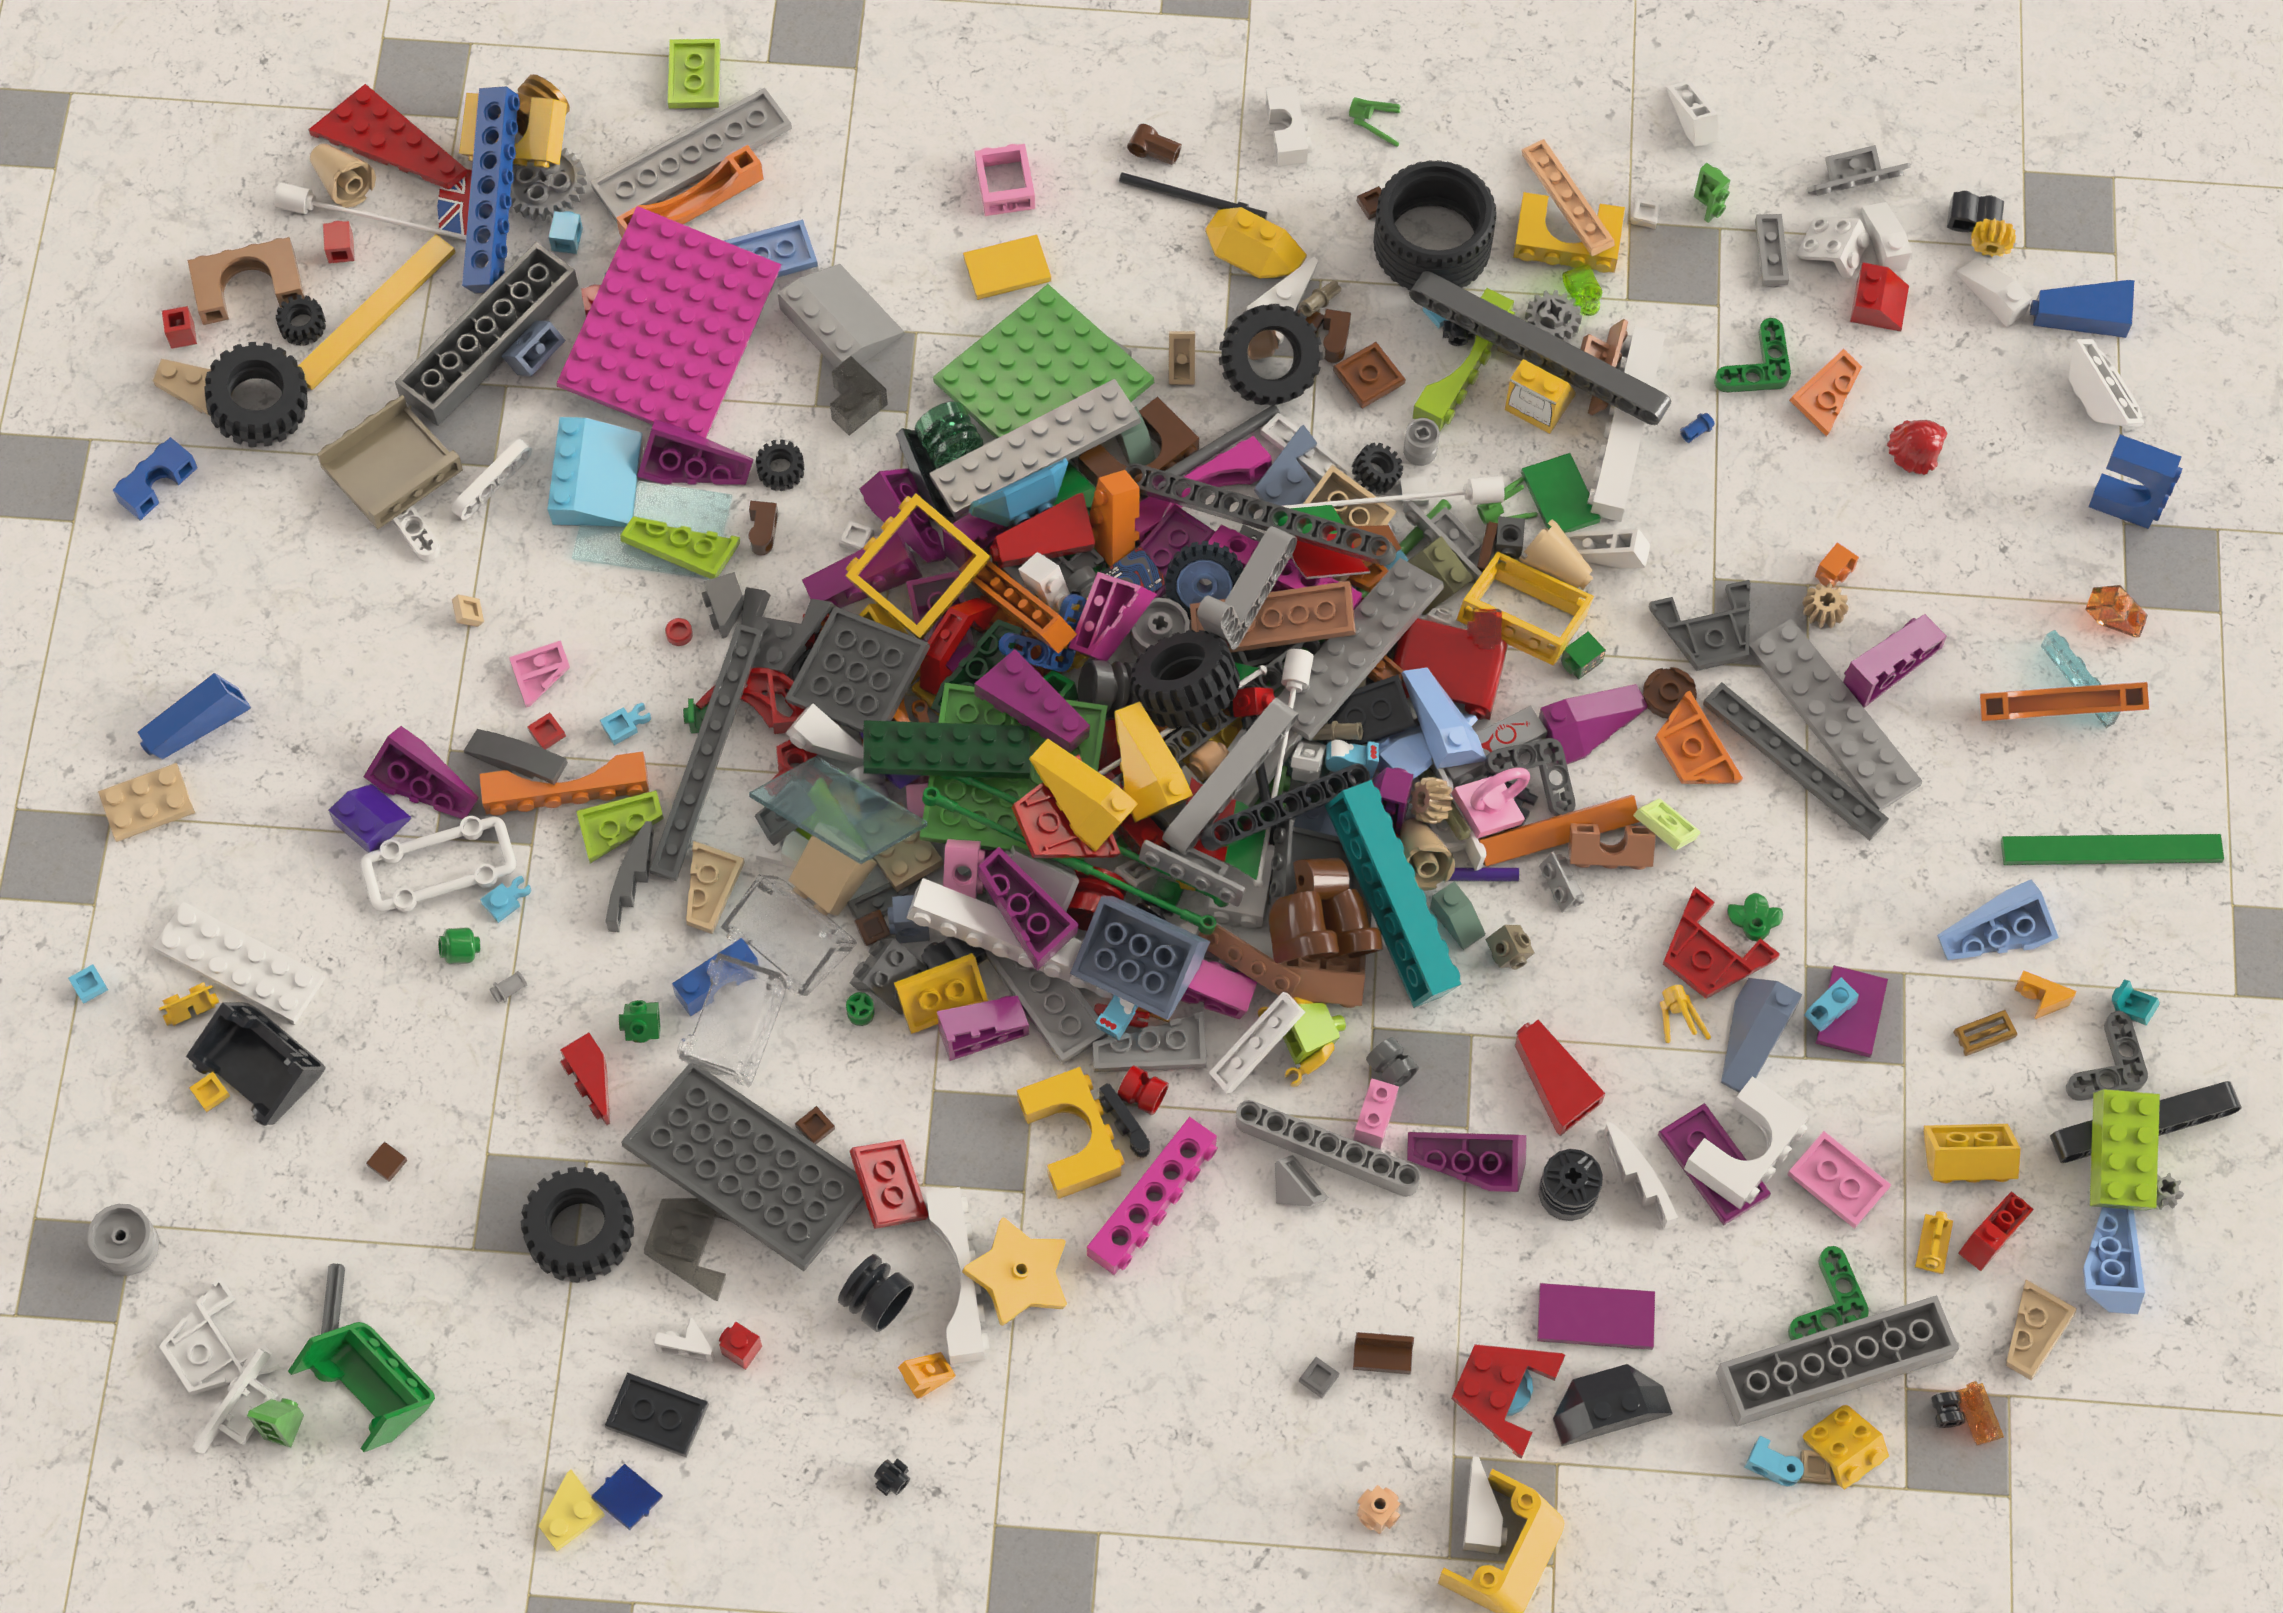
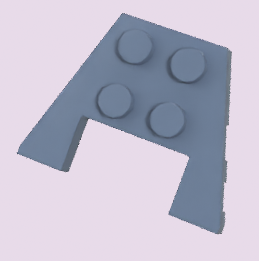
[1254,424,1317,506]

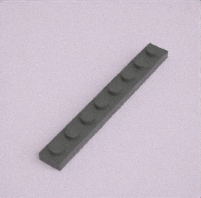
[1703,682,1889,841]

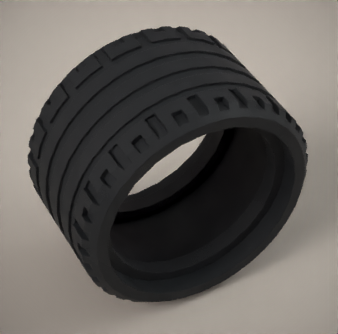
[1373,160,1497,290]

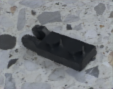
[1099,1083,1150,1158]

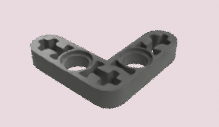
[1485,738,1576,816]
[2066,1011,2148,1101]

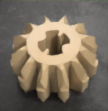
[1802,582,1849,628]
[1409,777,1454,824]

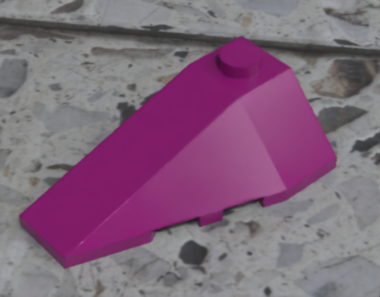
[637,419,754,485]
[363,726,479,819]

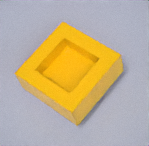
[189,1072,230,1113]

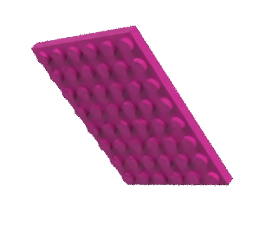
[557,206,781,438]

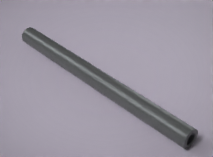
[1158,405,1280,490]

